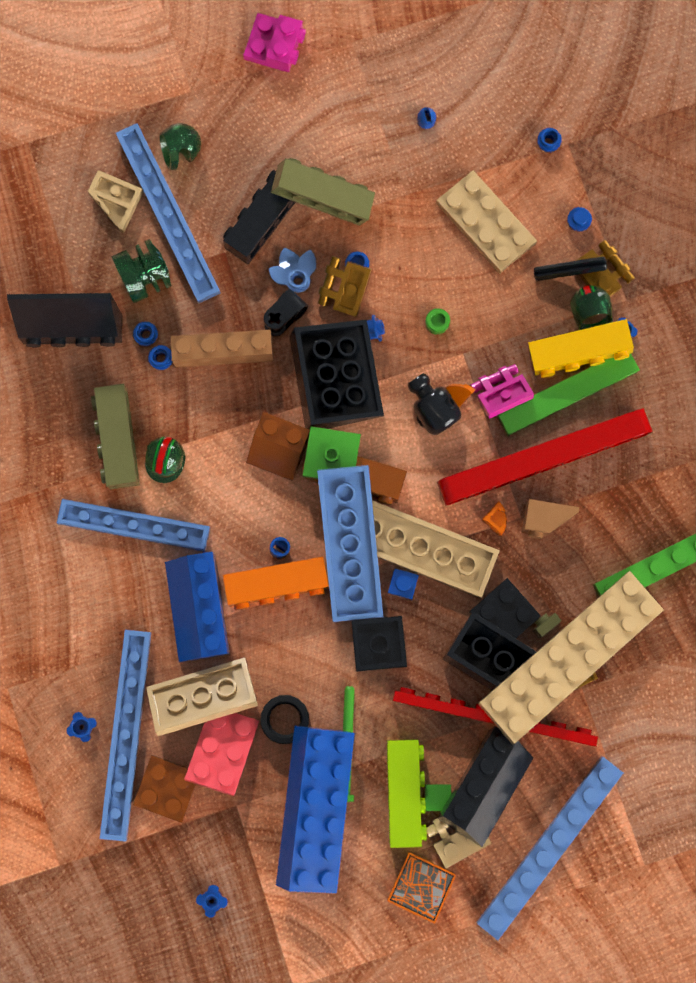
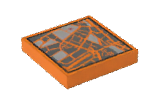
[387,851,456,924]

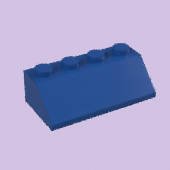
[165,551,230,663]

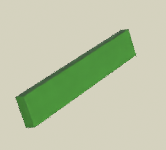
[497,354,640,436]

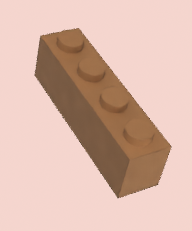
[171,330,273,368]

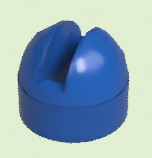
[417,107,436,129]
[269,537,290,559]

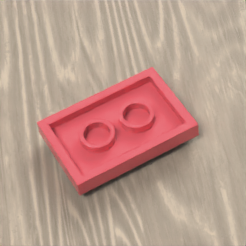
[185,713,259,796]

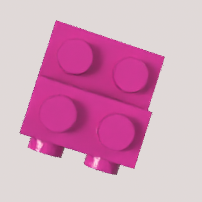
[243,13,306,73]

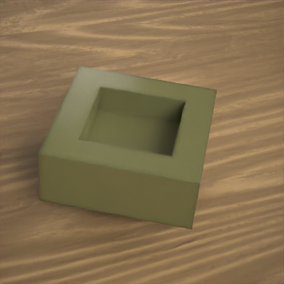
[532,613,562,638]

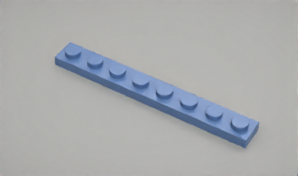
[116,123,221,304]
[99,630,152,841]
[476,756,623,940]

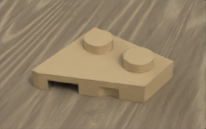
[88,170,143,233]

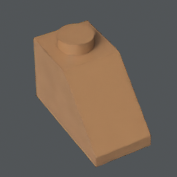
[522,499,580,539]

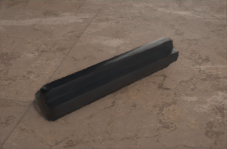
[534,257,607,281]

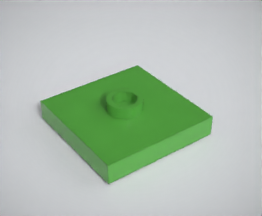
[303,426,361,479]

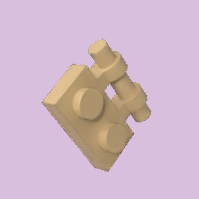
[426,819,491,869]

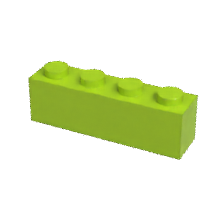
[387,739,427,848]

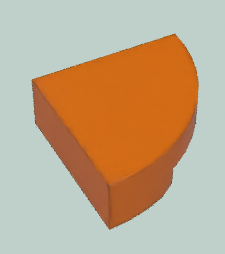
[445,384,475,408]
[482,501,507,536]

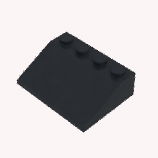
[7,293,122,348]
[289,319,384,430]

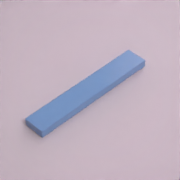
[57,499,210,552]

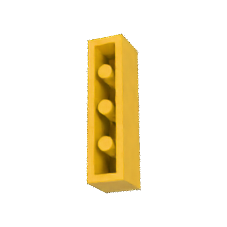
[528,319,634,378]

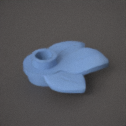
[269,248,316,293]

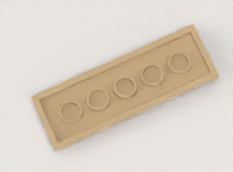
[372,500,500,598]

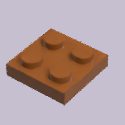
[133,755,196,823]

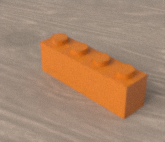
[223,557,329,610]

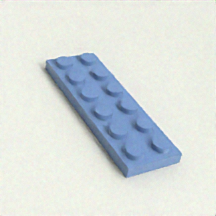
[317,465,383,622]

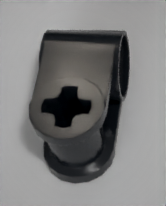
[263,289,309,337]

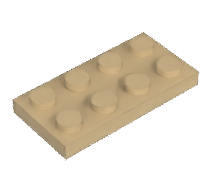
[436,170,537,274]
[146,657,258,736]

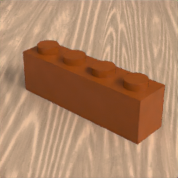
[302,456,407,505]

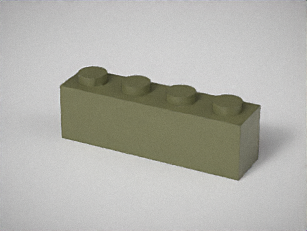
[271,158,375,226]
[91,384,140,490]

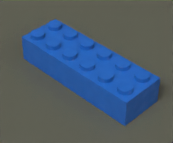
[276,726,355,893]

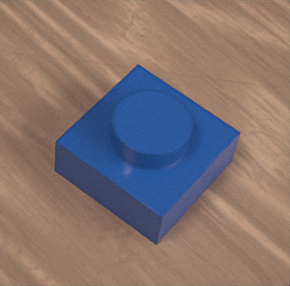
[388,568,419,600]

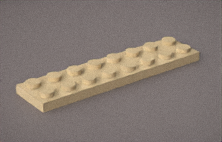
[478,571,664,744]

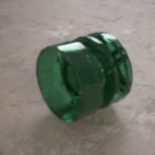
[111,239,172,303]

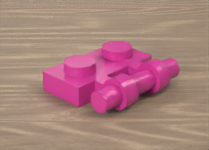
[470,364,534,419]

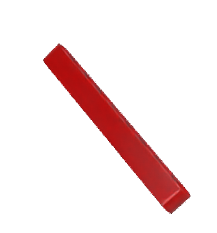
[437,408,653,506]

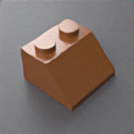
[246,412,310,481]

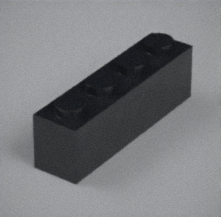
[223,170,296,265]

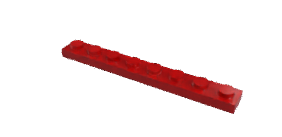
[392,687,598,747]

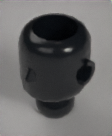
[408,373,461,435]

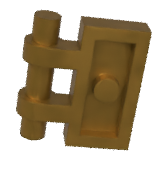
[576,240,635,303]
[318,256,372,317]

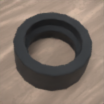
[261,695,309,744]

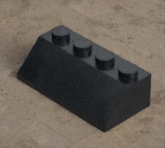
[442,612,537,691]
[437,726,534,847]

